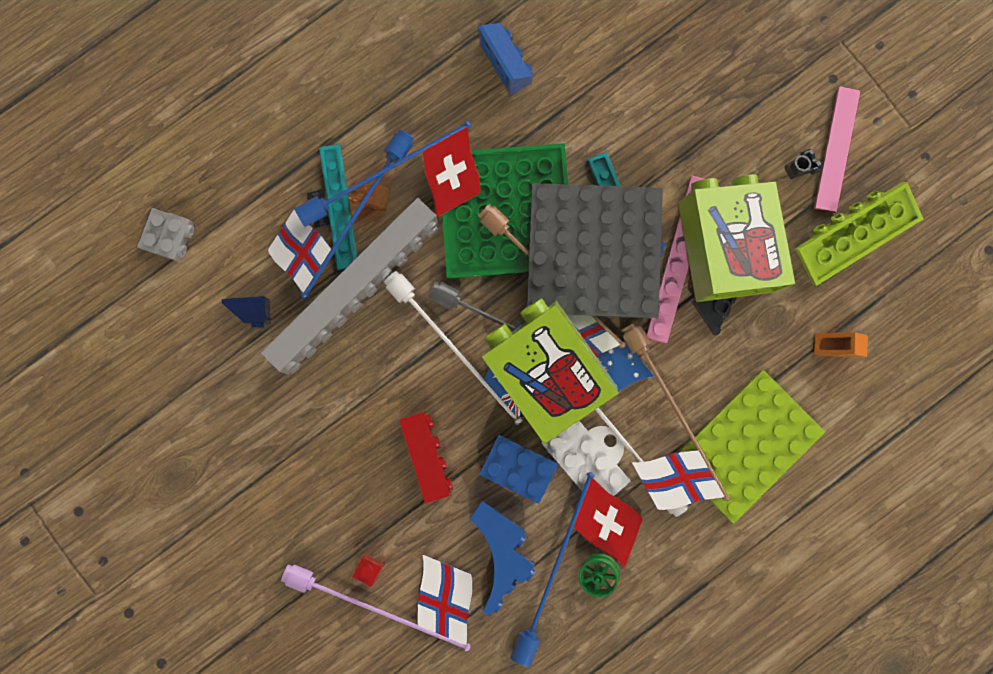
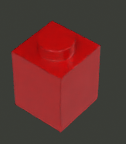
[352,554,385,587]

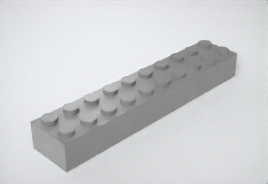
[261,198,439,375]

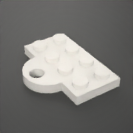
[541,421,630,496]

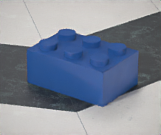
[479,435,558,504]

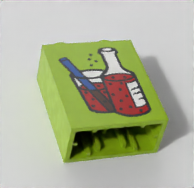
[678,174,795,302]
[482,298,619,444]

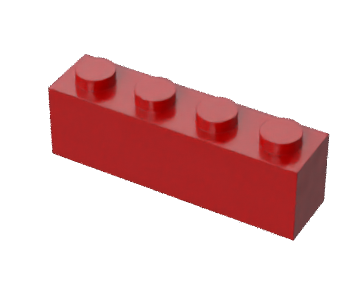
[399,412,454,504]

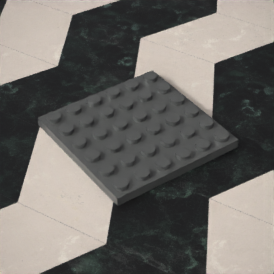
[527,183,663,319]

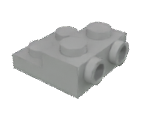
[137,208,194,262]

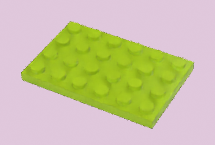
[678,370,825,524]

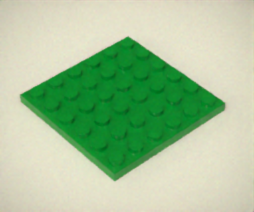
[442,143,568,279]

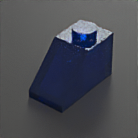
[222,296,271,329]

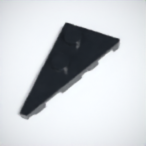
[691,297,737,335]

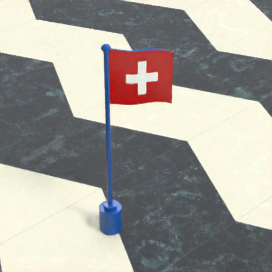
[294,121,480,227]
[510,472,643,667]

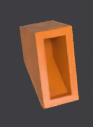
[814,332,868,357]

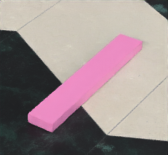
[814,87,860,213]

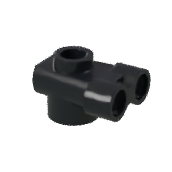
[784,149,822,179]

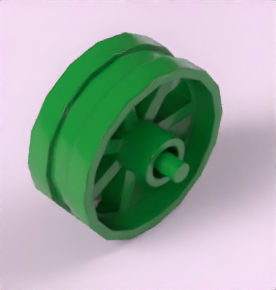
[579,554,620,598]

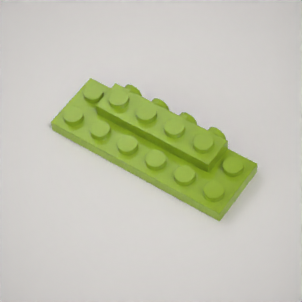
[795,182,923,286]

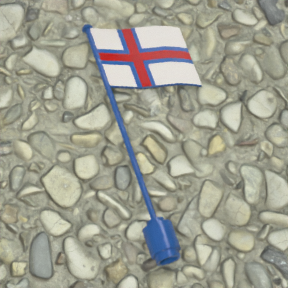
[268,130,414,299]

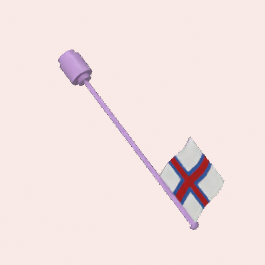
[281,555,472,651]

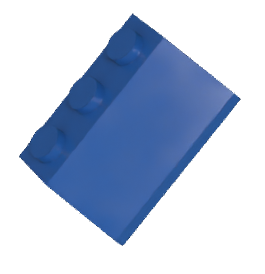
[478,23,534,95]

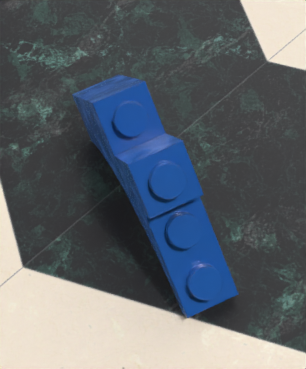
[469,500,536,616]

